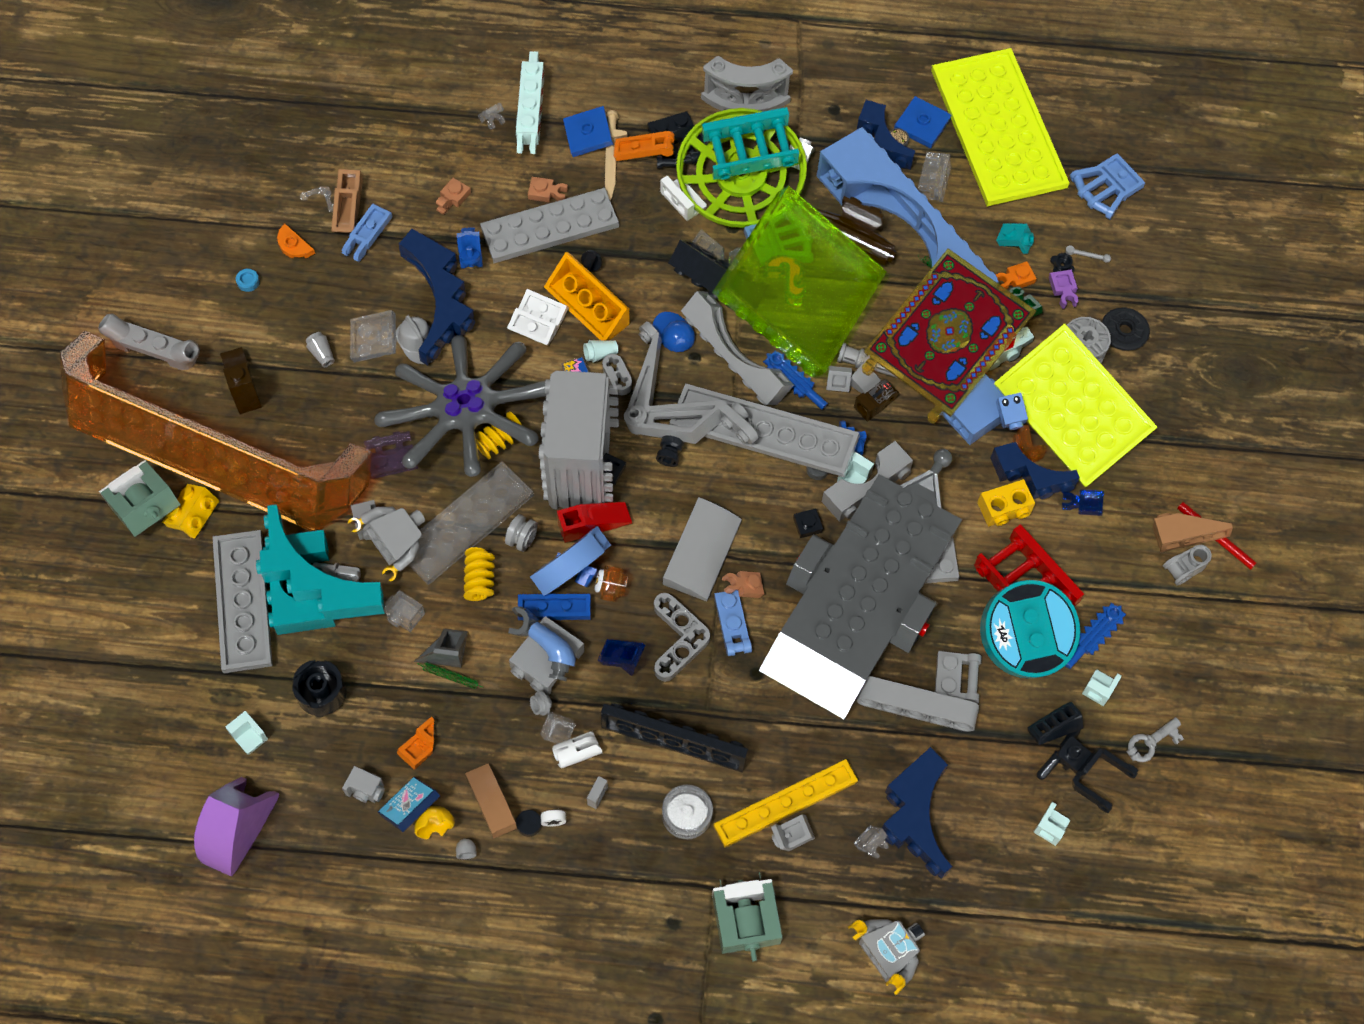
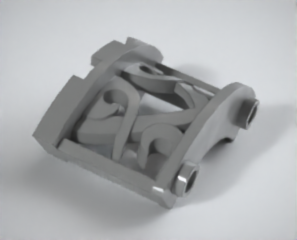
[701,56,793,112]

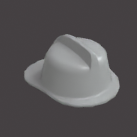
[395,315,434,364]

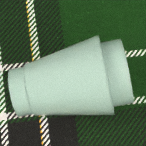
[583,340,618,363]

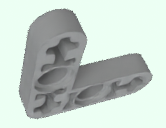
[654,593,710,682]

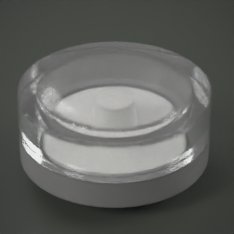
[662,785,713,839]

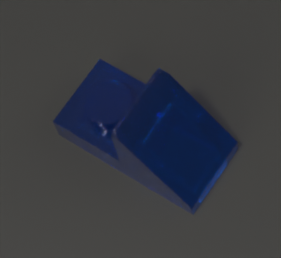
[598,639,646,676]

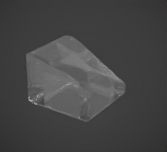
[540,711,576,744]

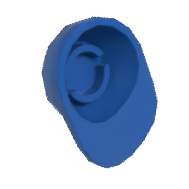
[653,312,695,352]

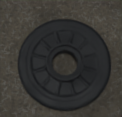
[1102,307,1150,351]

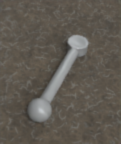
[1065,246,1111,263]

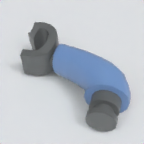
[508,607,576,681]

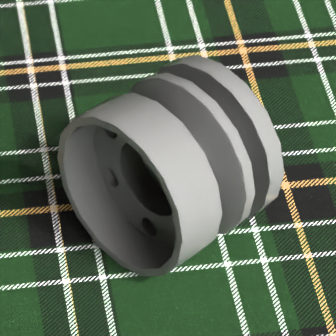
[1067,317,1111,363]

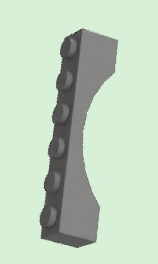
[681,291,794,405]

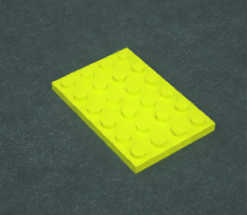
[994,324,1157,488]

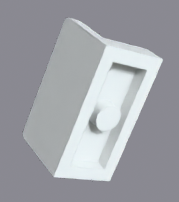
[660,175,707,221]

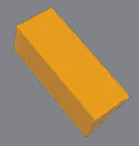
[544,252,629,341]

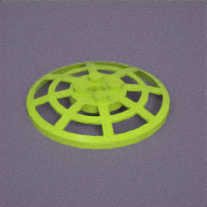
[676,108,807,228]

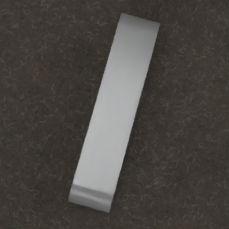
[857,676,979,732]

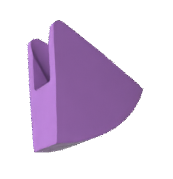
[194,777,279,877]

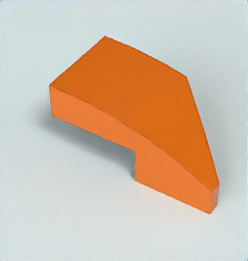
[397,717,434,770]

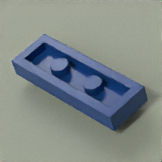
[518,594,591,620]

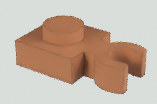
[528,177,568,203]
[722,571,764,598]

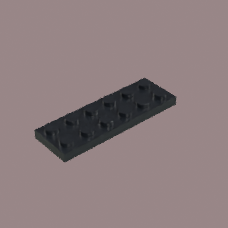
[601,703,748,773]

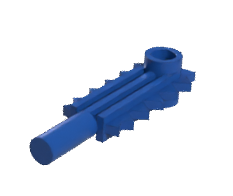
[763,350,828,410]
[1065,603,1126,669]

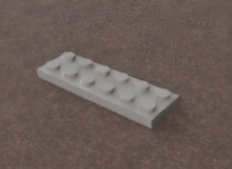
[480,188,619,263]
[213,530,273,673]

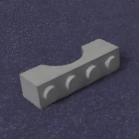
[822,441,913,522]

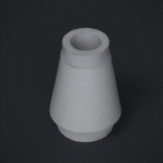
[306,332,335,367]

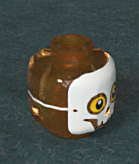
[594,566,628,602]

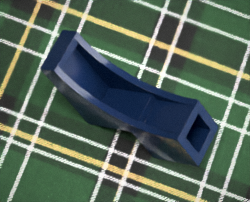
[857,100,915,170]
[990,442,1080,499]

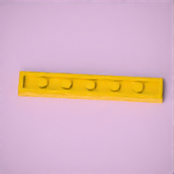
[713,759,858,848]

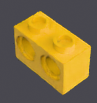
[977,479,1035,527]

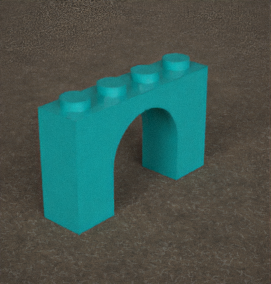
[263,530,336,635]

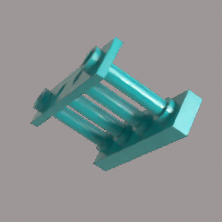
[702,107,799,180]

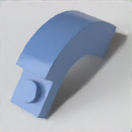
[530,526,611,596]

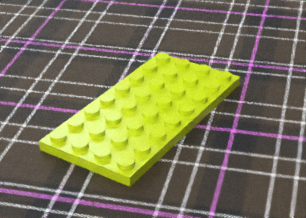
[931,48,1069,206]

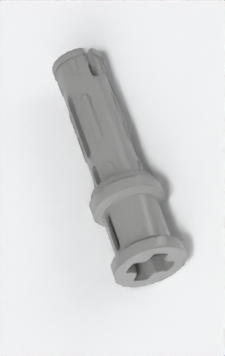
[837,343,907,380]

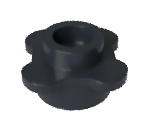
[1050,253,1075,272]

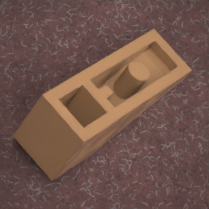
[1152,513,1233,553]

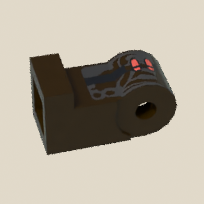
[854,379,899,422]

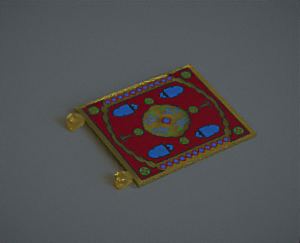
[862,248,1036,424]

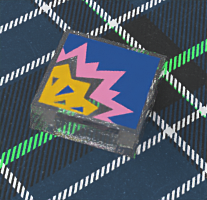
[561,356,589,372]

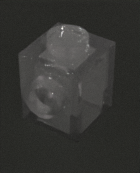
[384,590,425,632]

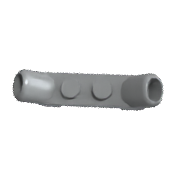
[98,313,200,370]

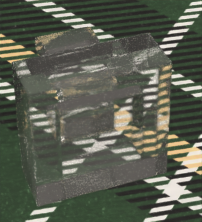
[478,103,505,130]
[854,826,889,858]

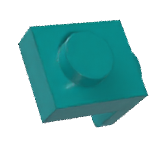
[996,223,1034,254]

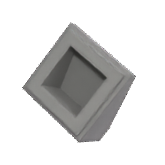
[850,362,881,393]

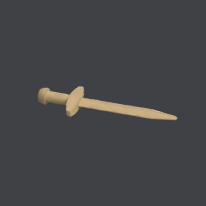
[605,110,628,200]

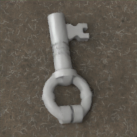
[1126,718,1184,762]

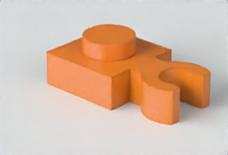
[996,261,1037,292]

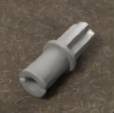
[312,562,361,582]

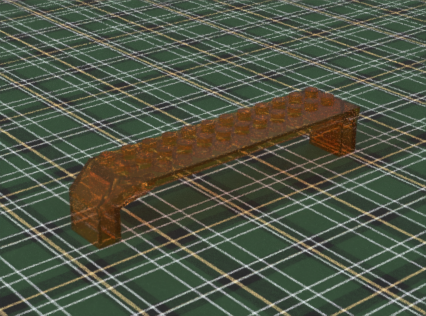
[60,331,372,531]

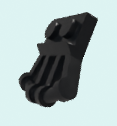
[647,111,714,169]

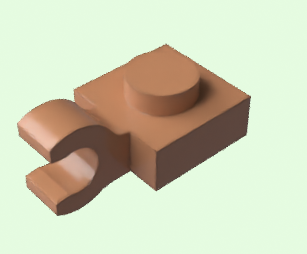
[436,178,471,215]

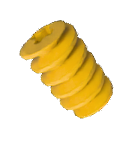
[476,411,522,459]
[463,547,495,601]

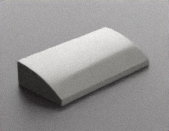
[663,497,742,601]

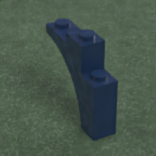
[881,747,952,879]

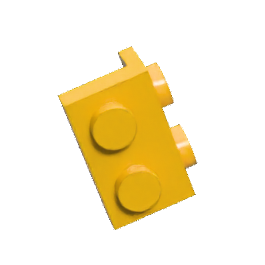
[162,484,219,538]

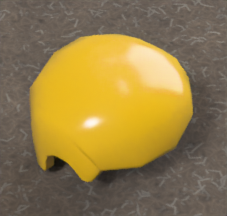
[414,806,455,839]

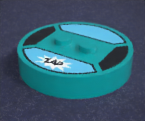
[980,580,1080,679]

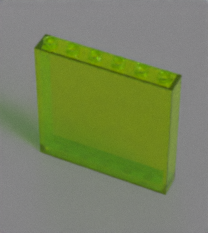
[712,186,887,378]

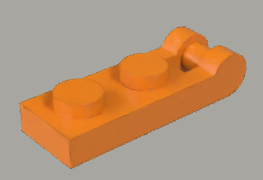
[614,131,675,161]

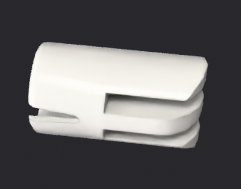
[552,731,603,768]

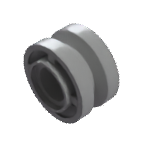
[505,514,538,552]

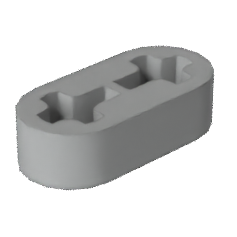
[602,354,632,395]

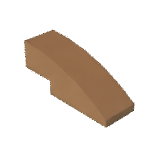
[331,169,363,233]
[465,764,517,839]

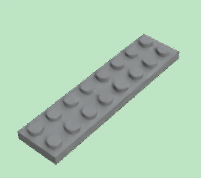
[669,383,860,477]

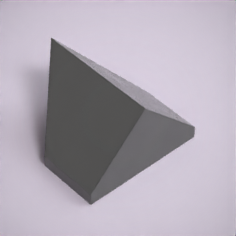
[414,629,468,668]

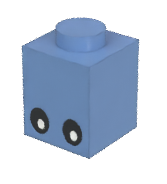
[996,392,1028,430]

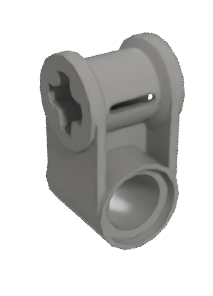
[1163,545,1212,586]

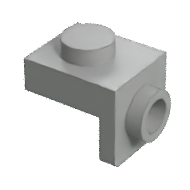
[771,814,815,851]

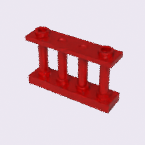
[974,524,1084,607]

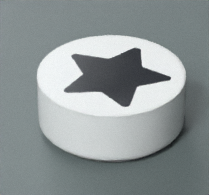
[540,810,566,826]

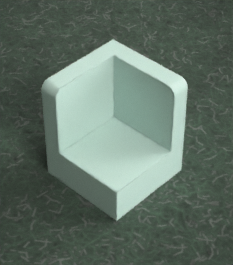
[837,452,874,484]
[1082,670,1122,706]
[226,711,268,755]
[1034,802,1070,846]

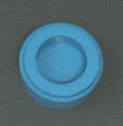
[236,269,260,292]

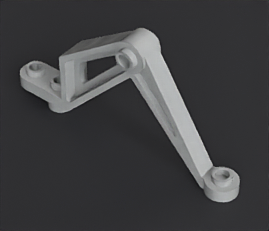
[624,321,759,444]

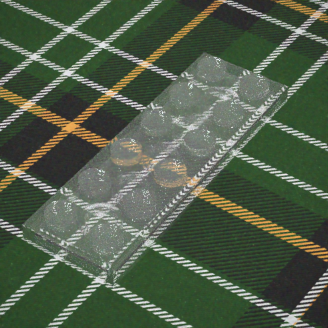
[409,462,534,585]

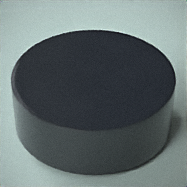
[516,810,542,837]

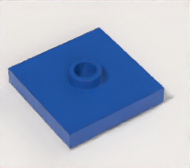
[894,96,951,149]
[563,106,614,157]

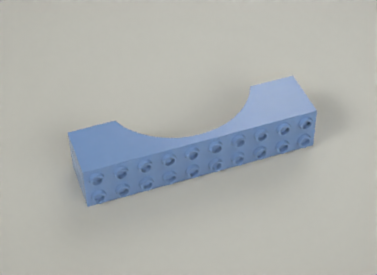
[817,127,999,328]

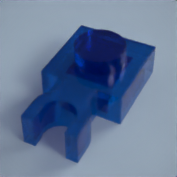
[1062,490,1104,516]

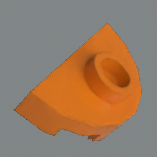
[277,223,315,258]

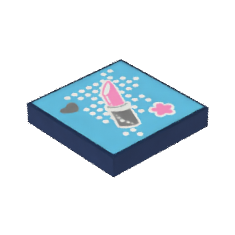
[378,777,440,832]

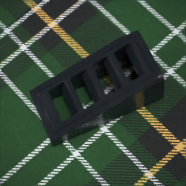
[1027,702,1084,745]

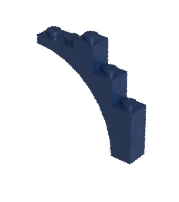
[399,229,475,366]

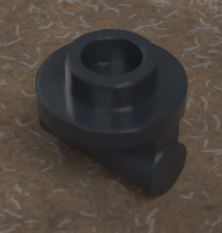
[581,250,602,272]

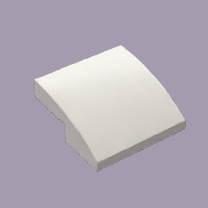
[507,289,569,346]

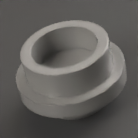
[530,691,552,716]

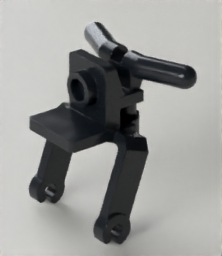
[1037,730,1139,813]

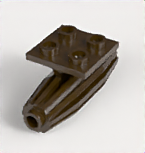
[807,196,897,266]

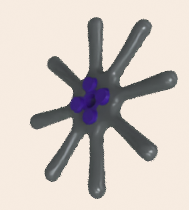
[374,335,546,477]

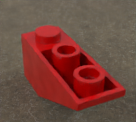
[557,502,632,543]

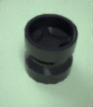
[656,435,684,467]

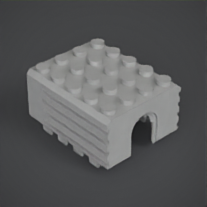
[539,371,619,509]

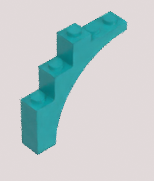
[256,505,385,620]

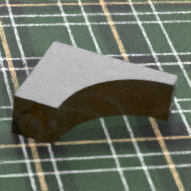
[220,347,262,414]

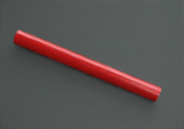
[1177,502,1257,570]

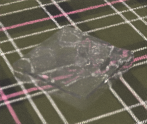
[350,310,397,363]

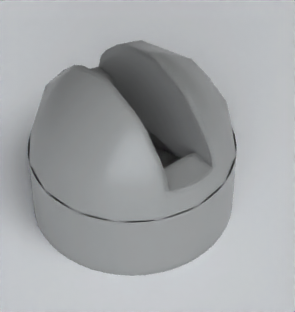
[456,838,477,859]

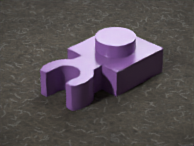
[1049,269,1078,309]

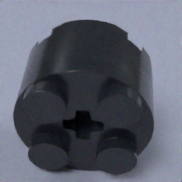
[292,660,347,718]

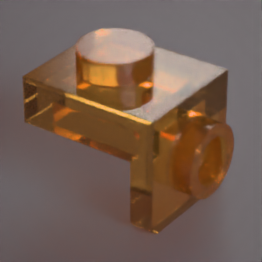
[1013,425,1046,462]

